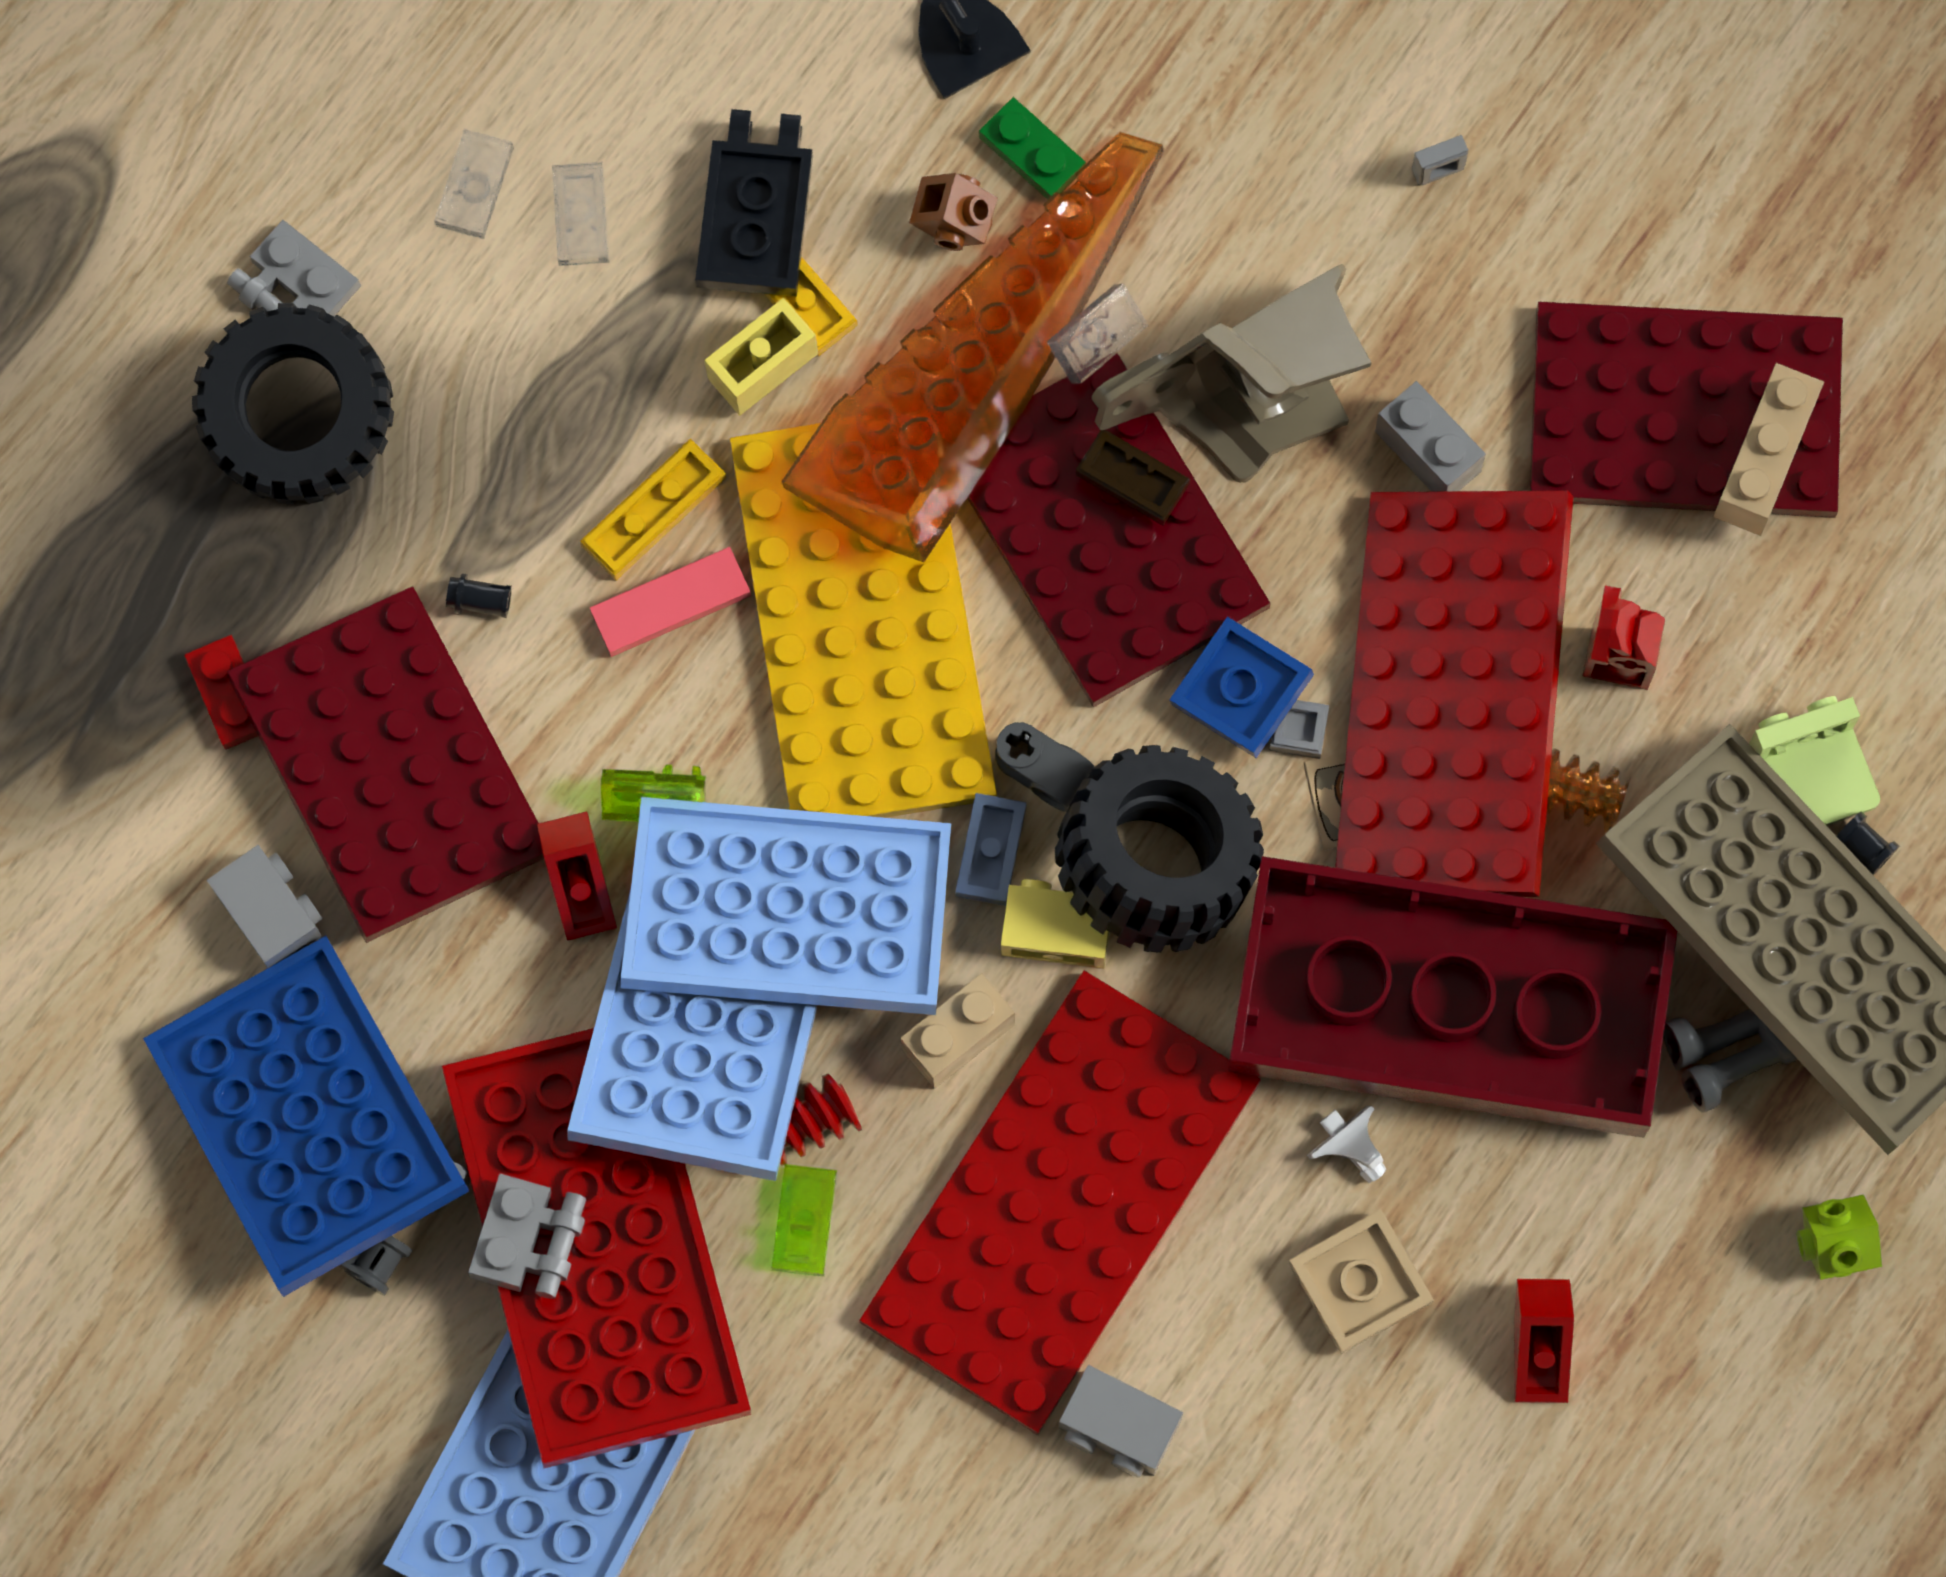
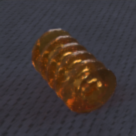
[1547,748,1631,833]

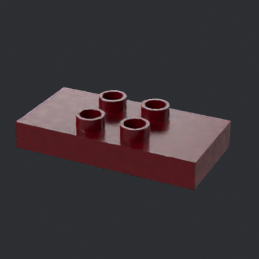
[1228,856,1678,1138]

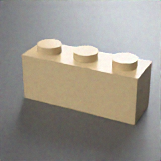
[1713,363,1824,536]

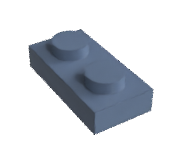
[955,793,1026,906]

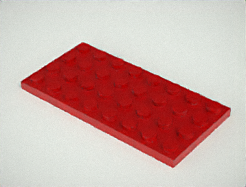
[1335,490,1574,897]
[859,970,1261,1435]
[442,1028,751,1469]

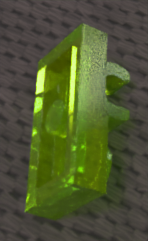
[600,764,706,822]
[771,1164,837,1277]

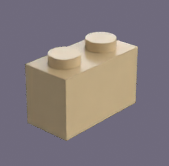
[900,973,1015,1089]

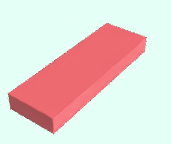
[590,547,751,657]

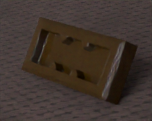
[1075,430,1190,526]

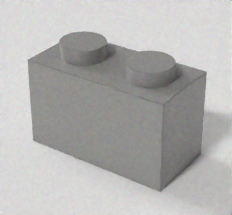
[1375,381,1486,491]
[207,845,323,968]
[1059,1365,1183,1478]

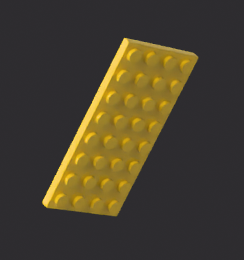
[730,405,997,818]

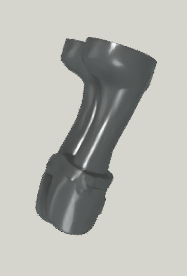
[1663,1009,1797,1113]

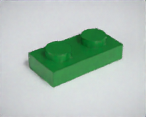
[979,96,1086,203]

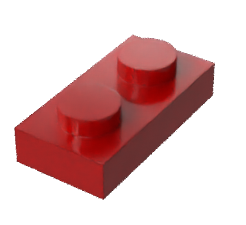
[184,635,258,750]

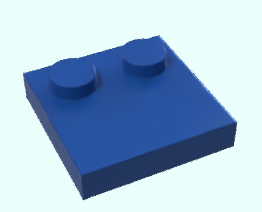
[1169,616,1314,758]

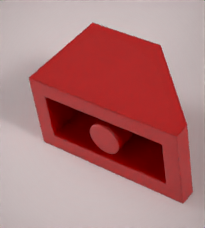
[537,811,617,941]
[1514,1279,1574,1403]

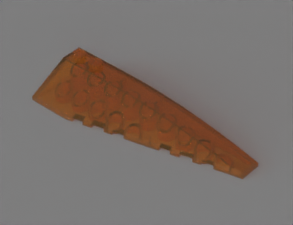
[781,132,1164,562]

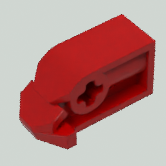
[1582,585,1665,690]

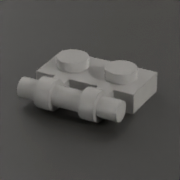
[227,220,361,316]
[468,1174,586,1299]

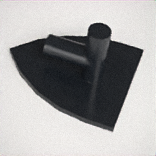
[918,0,1031,99]

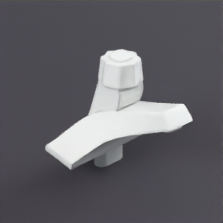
[1307,1106,1386,1183]

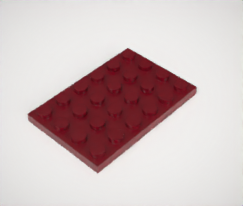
[1530,301,1843,518]
[940,350,1271,708]
[228,586,544,943]

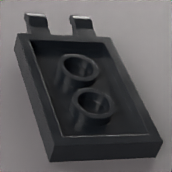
[695,109,813,297]

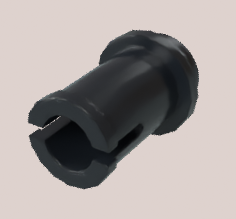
[446,574,512,618]

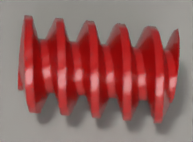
[780,1074,862,1166]

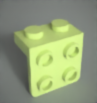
[1749,696,1880,826]

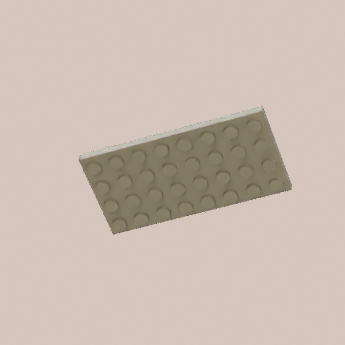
[1596,724,1946,1155]

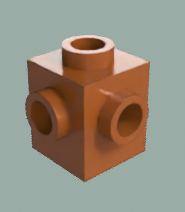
[909,173,998,251]

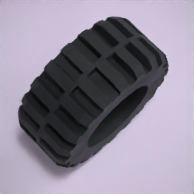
[192,303,394,505]
[1055,745,1264,953]

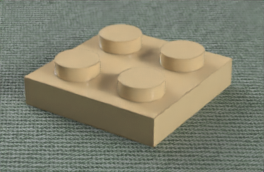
[1289,1209,1434,1354]

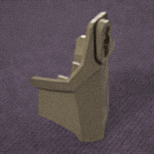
[1092,264,1372,483]

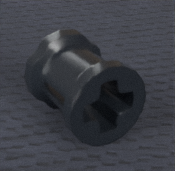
[1837,811,1900,875]

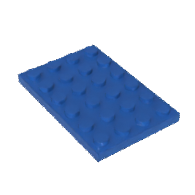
[143,936,469,1297]

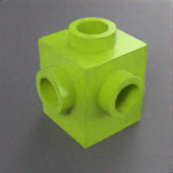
[1797,1194,1882,1280]

